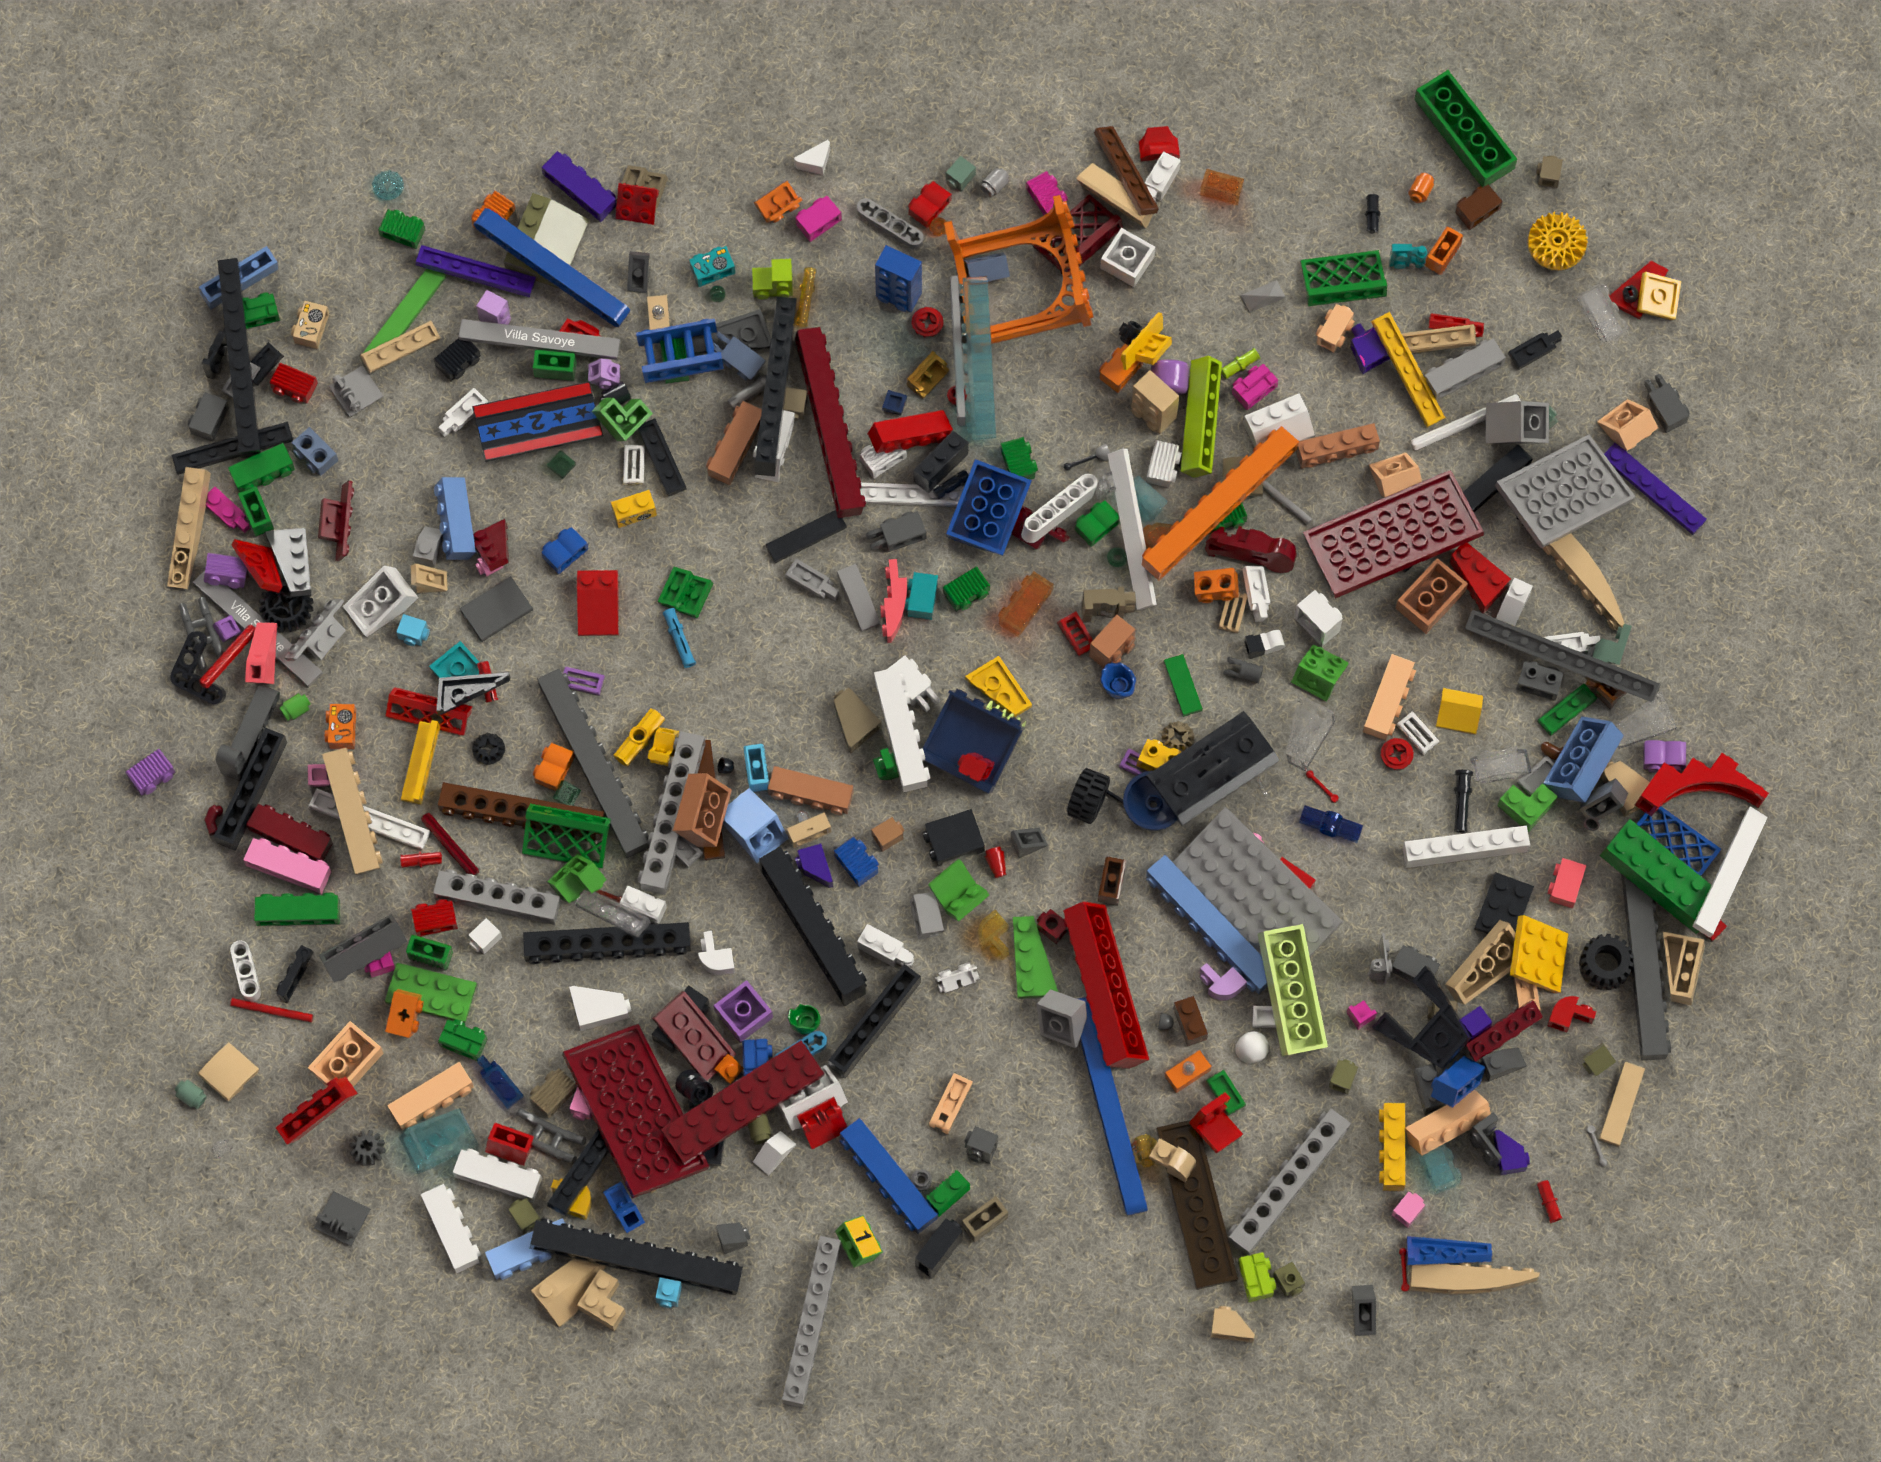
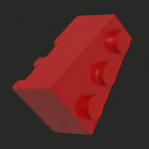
[1450,543,1511,614]

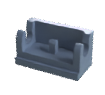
[965,252,1010,285]

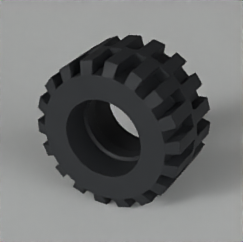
[1067,768,1110,824]
[1579,934,1634,990]

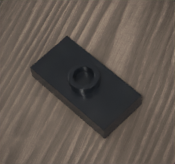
[251,342,284,386]

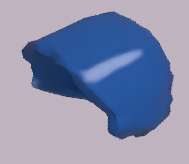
[1100,662,1136,699]

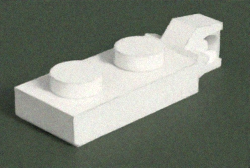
[438,388,488,437]
[1242,566,1270,622]
[1543,632,1600,654]

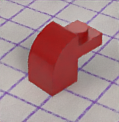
[1547,996,1597,1033]

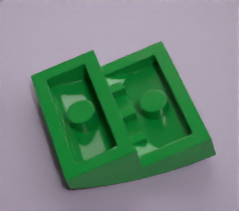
[657,567,714,619]

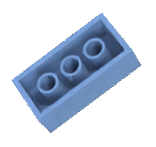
[1543,716,1624,803]

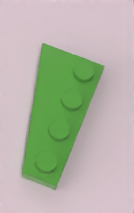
[1013,916,1058,999]

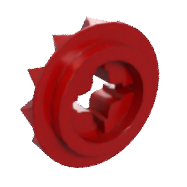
[912,307,943,338]
[1381,738,1414,770]

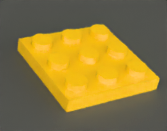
[1510,915,1568,993]

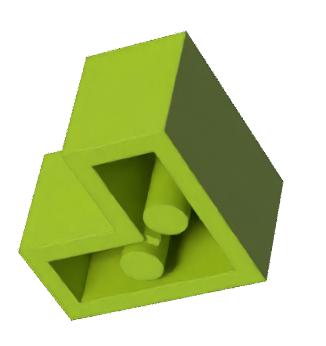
[752,259,793,300]

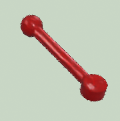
[1306,770,1339,803]
[1399,1248,1409,1292]

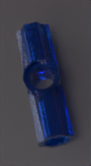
[1299,805,1363,843]

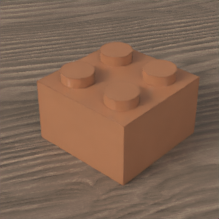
[1089,615,1136,668]

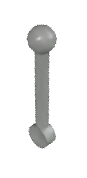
[1587,1125,1607,1167]

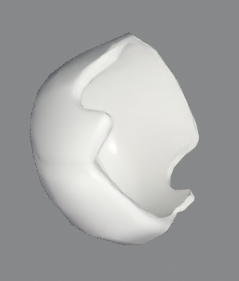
[1235,1032,1269,1064]

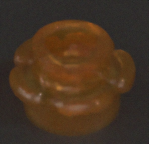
[929,217,947,236]

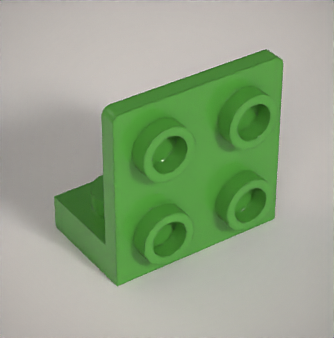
[1291,644,1349,702]
[928,859,989,922]

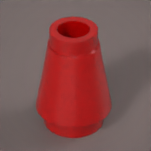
[984,847,1007,878]

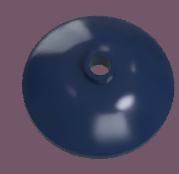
[1123,771,1178,831]

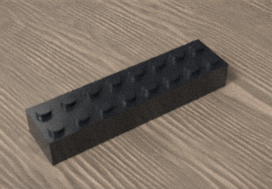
[759,847,867,1007]

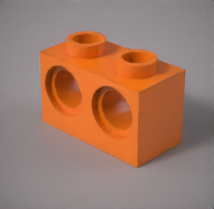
[1194,568,1239,603]

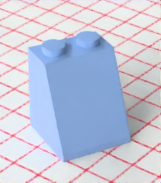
[723,788,789,863]

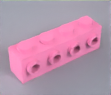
[243,838,331,894]

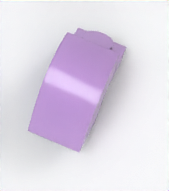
[1200,963,1247,1000]

